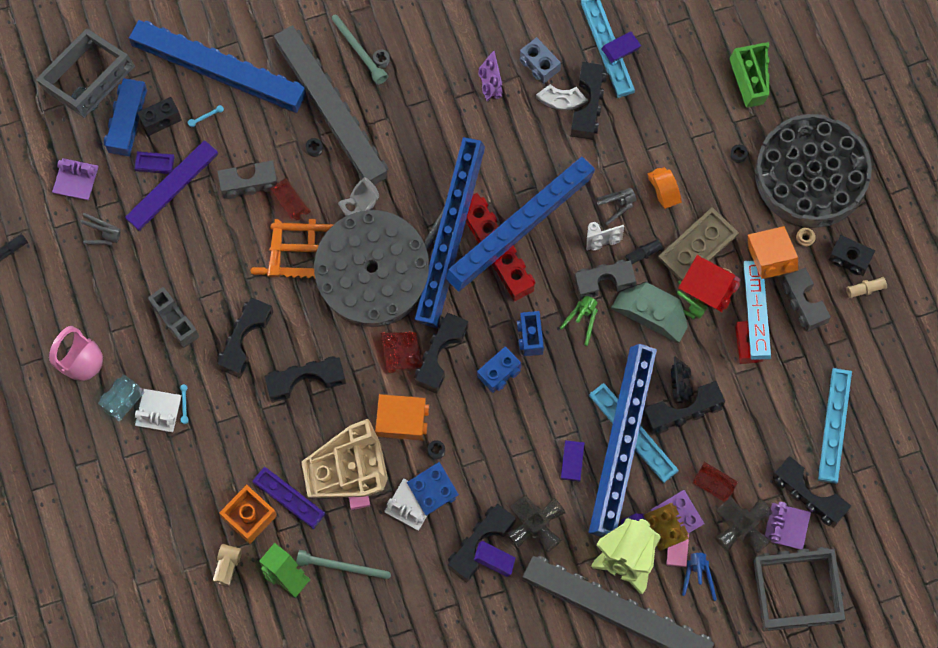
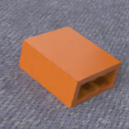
[748,226,798,279]
[375,394,429,441]

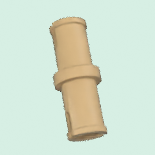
[846,277,887,298]

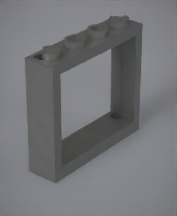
[36,28,135,118]
[753,547,845,632]

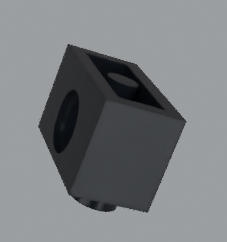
[137,97,182,136]
[829,235,875,276]

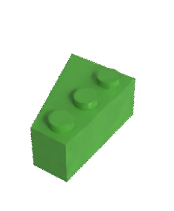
[729,42,769,108]
[259,543,310,598]

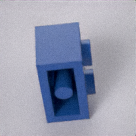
[517,311,544,356]
[477,346,521,393]

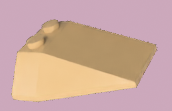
[302,419,388,498]

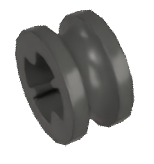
[373,49,390,68]

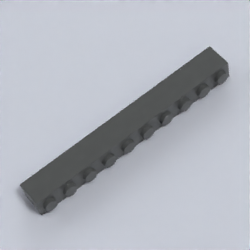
[274,25,389,185]
[522,556,714,648]

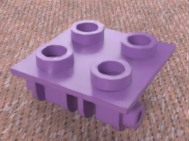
[478,51,503,101]
[52,158,99,200]
[651,490,704,533]
[764,502,811,550]

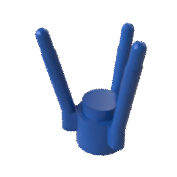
[682,553,717,601]

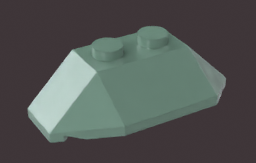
[611,282,688,344]

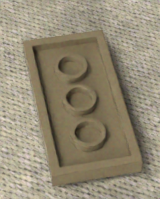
[658,207,739,281]

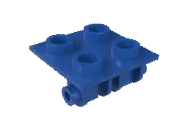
[407,462,459,516]

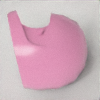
[49,326,103,381]

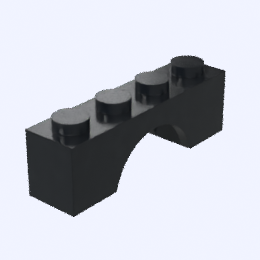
[571,62,607,140]
[217,297,273,379]
[414,312,469,394]
[265,356,346,403]
[643,381,725,434]
[773,456,851,528]
[448,504,516,583]

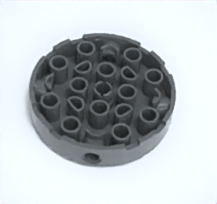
[755,114,872,228]
[314,210,430,327]

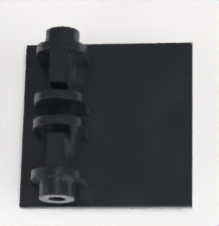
[670,356,693,403]

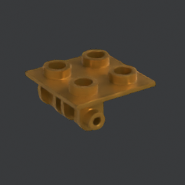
[643,502,689,551]

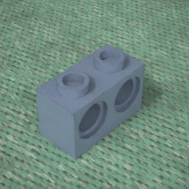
[520,37,561,83]

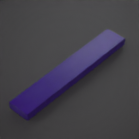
[125,140,218,231]

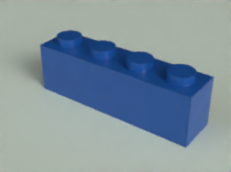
[104,78,147,157]

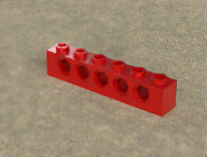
[466,192,536,302]

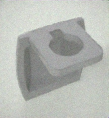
[338,177,379,216]

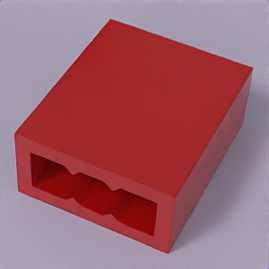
[678,255,741,313]

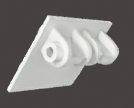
[586,222,624,251]
[135,389,181,432]
[385,479,427,531]

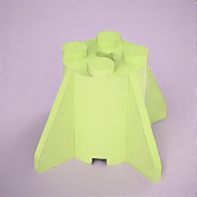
[591,518,661,594]

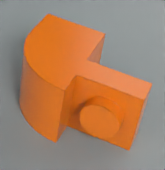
[647,167,682,209]

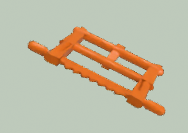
[251,219,334,279]

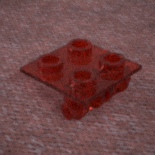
[381,332,422,373]

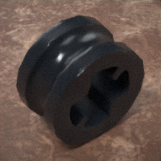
[306,138,323,157]
[730,144,748,163]
[428,440,445,460]

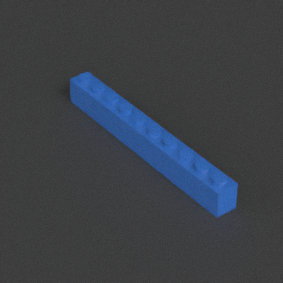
[129,20,306,113]
[415,137,485,328]
[446,157,595,292]
[589,344,657,537]

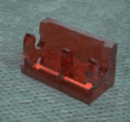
[271,178,311,220]
[693,461,738,503]

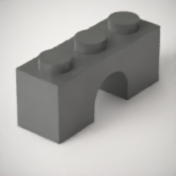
[218,160,278,199]
[574,260,636,300]
[782,267,831,332]
[148,287,199,348]

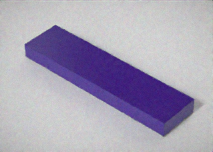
[252,466,326,529]

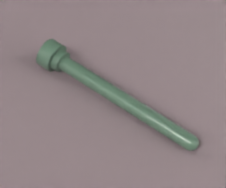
[332,15,388,85]
[296,550,391,579]

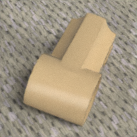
[213,544,242,586]

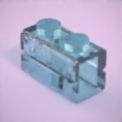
[98,374,145,421]

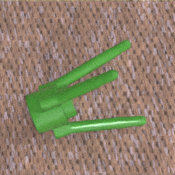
[677,280,708,319]
[560,296,598,346]

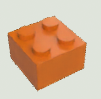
[219,484,277,544]

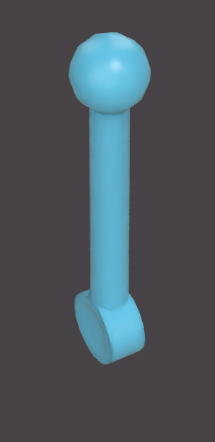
[188,105,224,127]
[180,384,189,424]

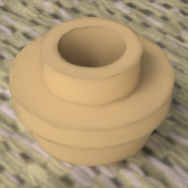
[796,228,815,247]

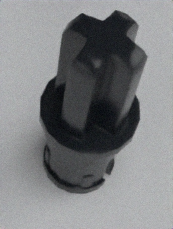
[0,233,28,261]
[625,239,663,264]

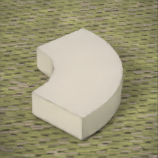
[536,84,588,110]

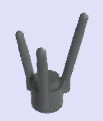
[596,188,636,226]
[80,213,121,246]

